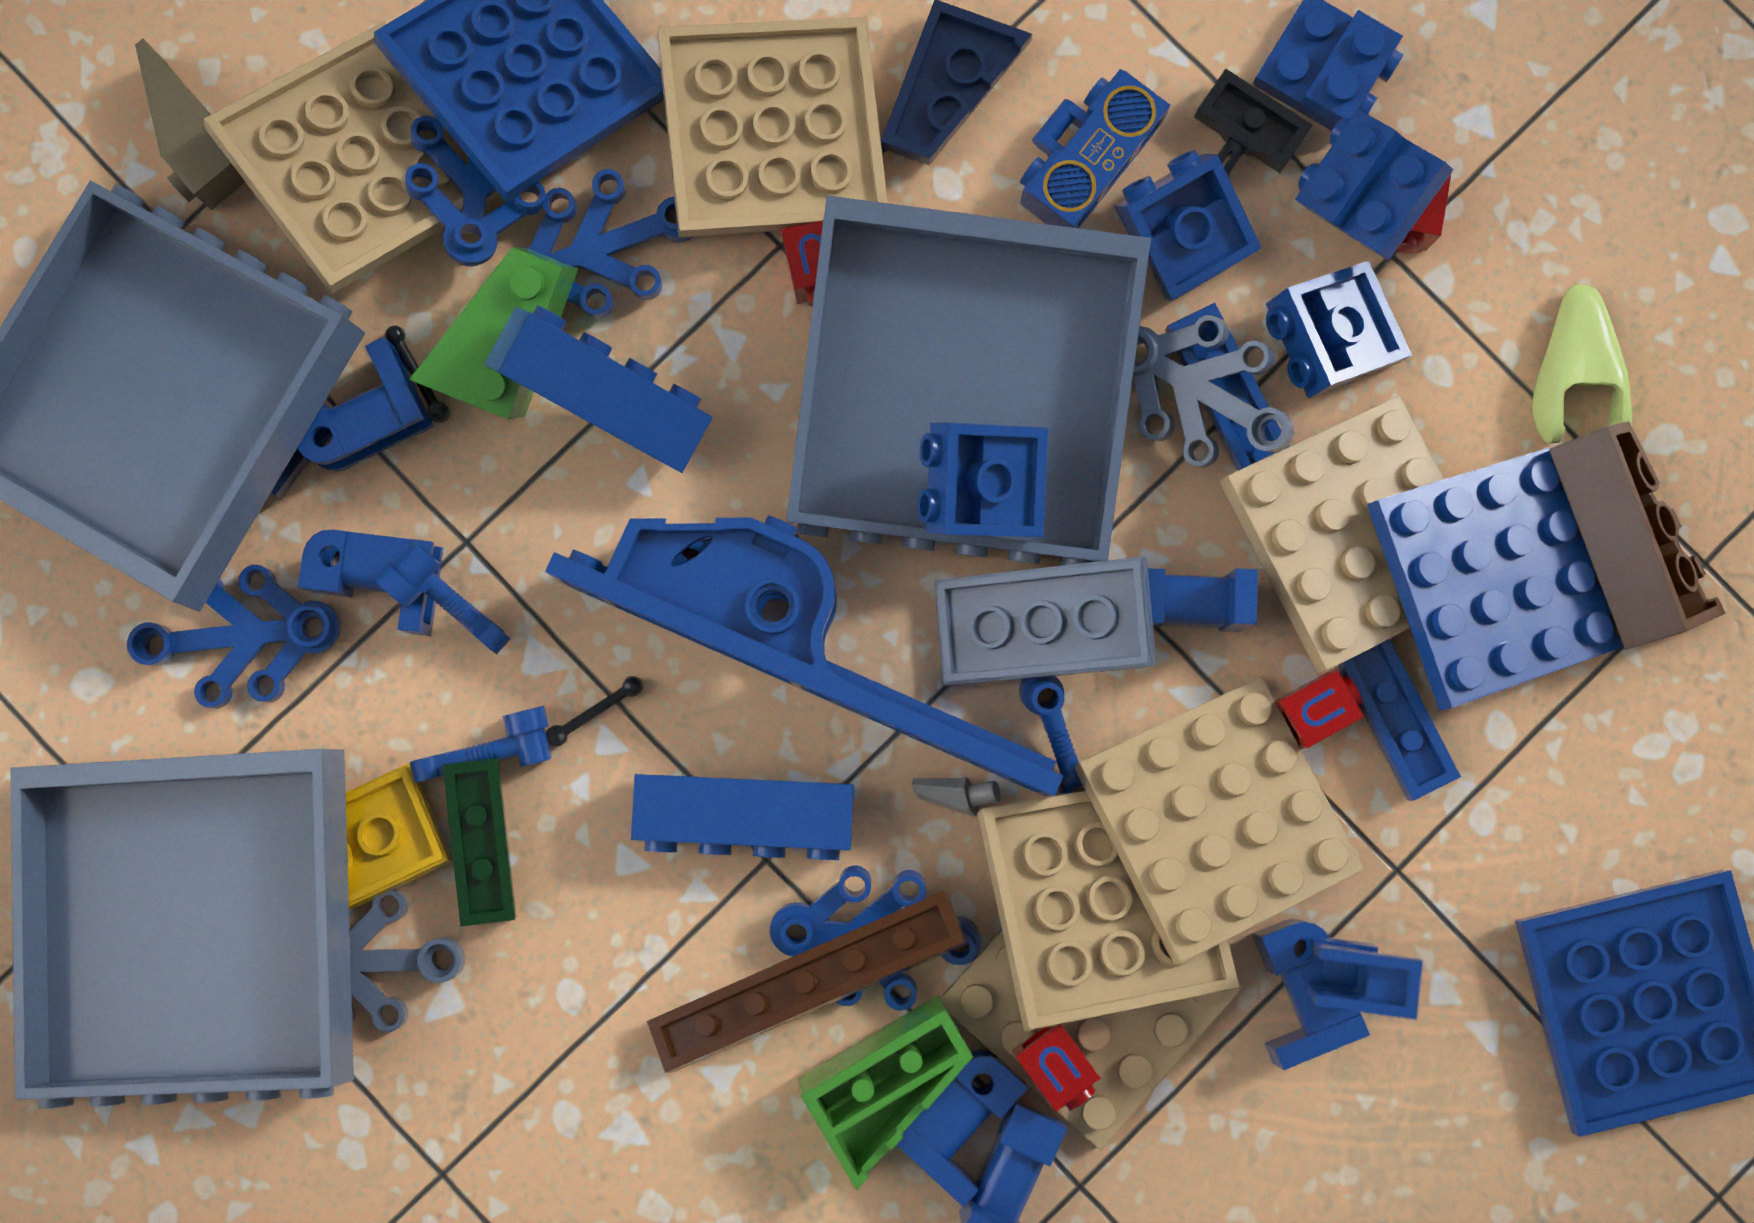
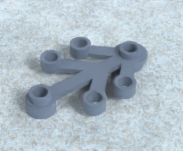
[1133,315,1294,468]
[349,889,465,1032]

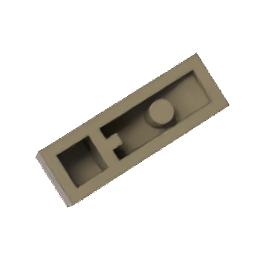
[135,38,245,210]

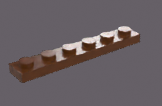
[647,891,968,1073]

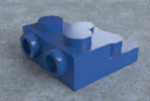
[1252,0,1404,131]
[1295,109,1454,261]
[1114,150,1262,301]
[1265,261,1412,399]
[917,423,1048,537]

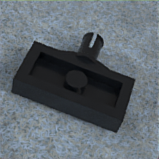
[1194,68,1313,177]

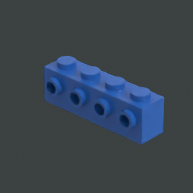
[484,305,713,473]
[631,774,854,860]

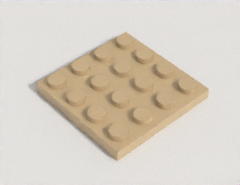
[657,17,888,237]
[204,21,500,295]
[1219,395,1444,674]
[1074,676,1365,966]
[977,791,1240,1032]
[940,928,1244,1151]

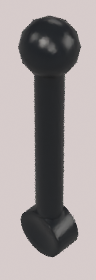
[385,326,450,424]
[546,676,643,746]

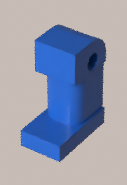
[297,337,435,472]
[298,530,444,637]
[1148,568,1258,632]
[1251,919,1370,1070]
[1306,937,1423,1020]
[897,1049,1028,1207]
[959,1100,1068,1223]

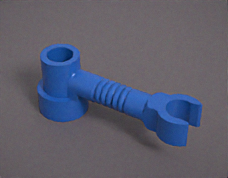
[374,543,511,655]
[1019,676,1083,795]
[410,706,552,783]

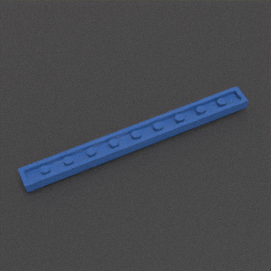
[1165,302,1461,801]

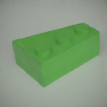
[409,247,578,419]
[798,995,973,1190]

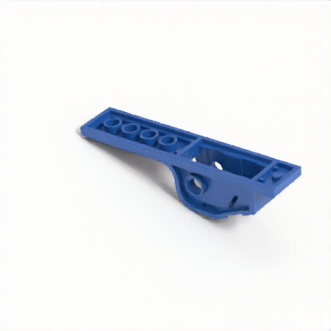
[545,515,1063,797]

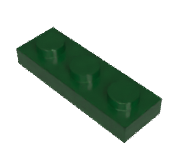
[442,757,517,927]

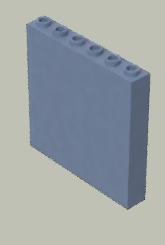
[0,180,365,612]
[786,195,1151,566]
[10,749,354,1109]

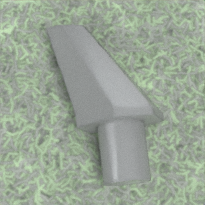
[911,777,1000,817]

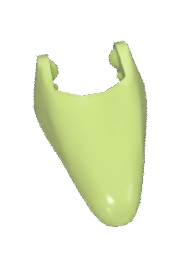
[1532,284,1632,443]

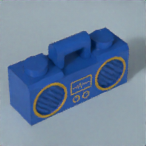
[1020,69,1170,228]

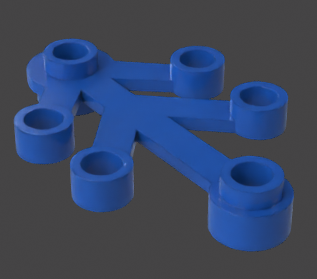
[405,116,545,267]
[524,169,692,319]
[127,564,341,708]
[770,865,981,1011]

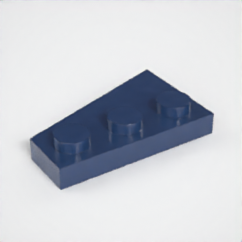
[881,0,1032,165]

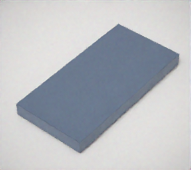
[934,557,1157,686]

